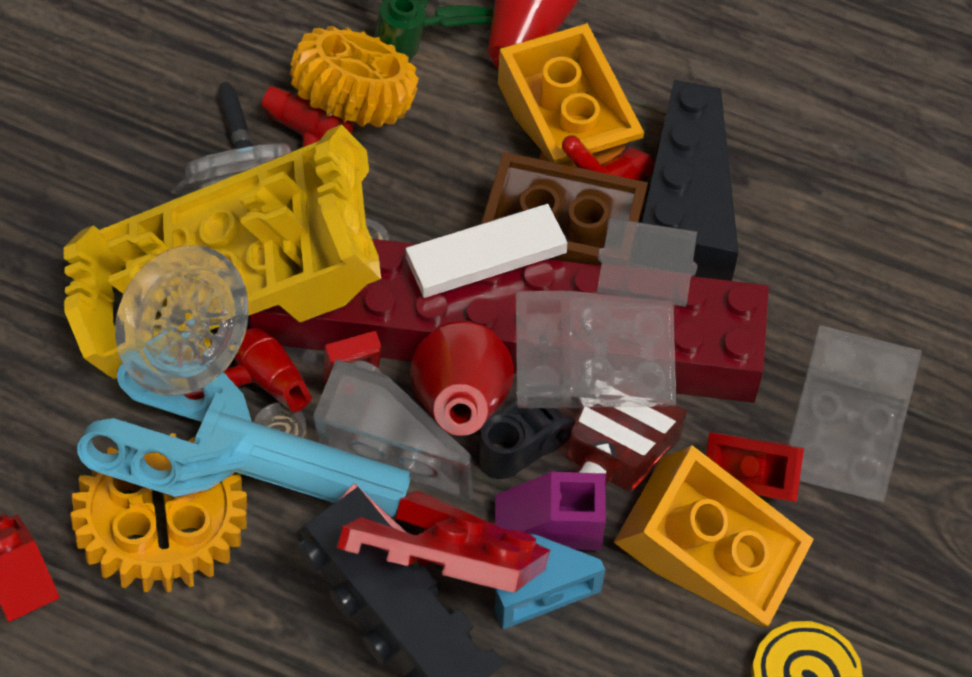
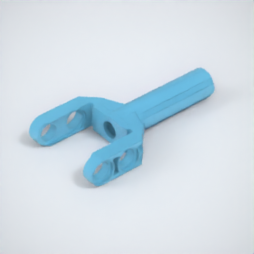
[77,348,411,520]

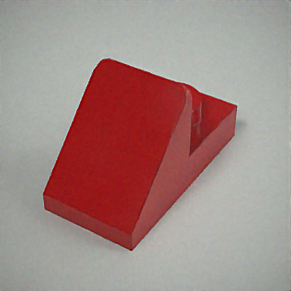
[706,432,804,502]

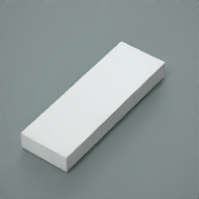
[406,204,568,298]

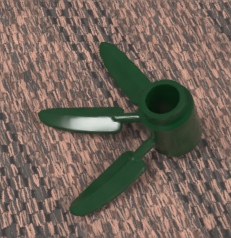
[374,0,494,62]

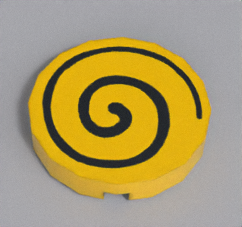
[750,621,863,677]

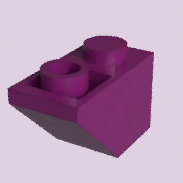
[495,472,606,551]

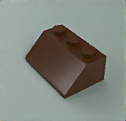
[481,152,648,269]

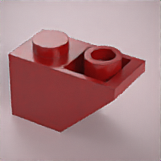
[0,513,60,622]

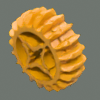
[289,26,419,127]

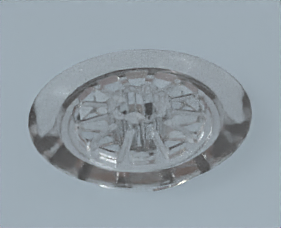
[171,144,291,195]
[115,245,249,396]

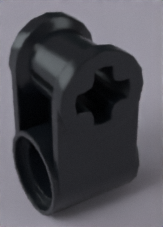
[477,385,577,479]

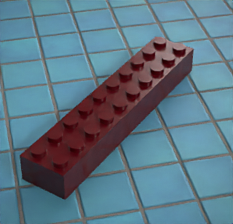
[250,238,769,403]

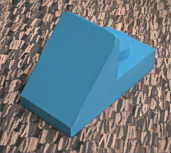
[494,534,605,630]

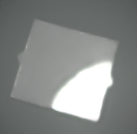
[597,218,697,306]

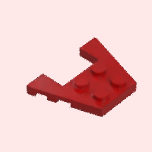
[337,491,551,593]

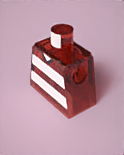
[568,367,687,491]

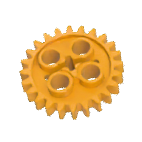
[71,433,247,593]

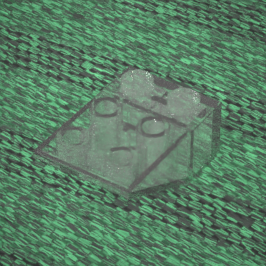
[516,291,676,408]
[789,325,922,503]

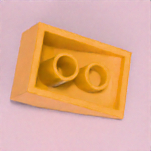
[498,23,644,164]
[614,446,814,628]

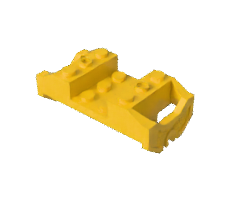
[64,125,381,379]

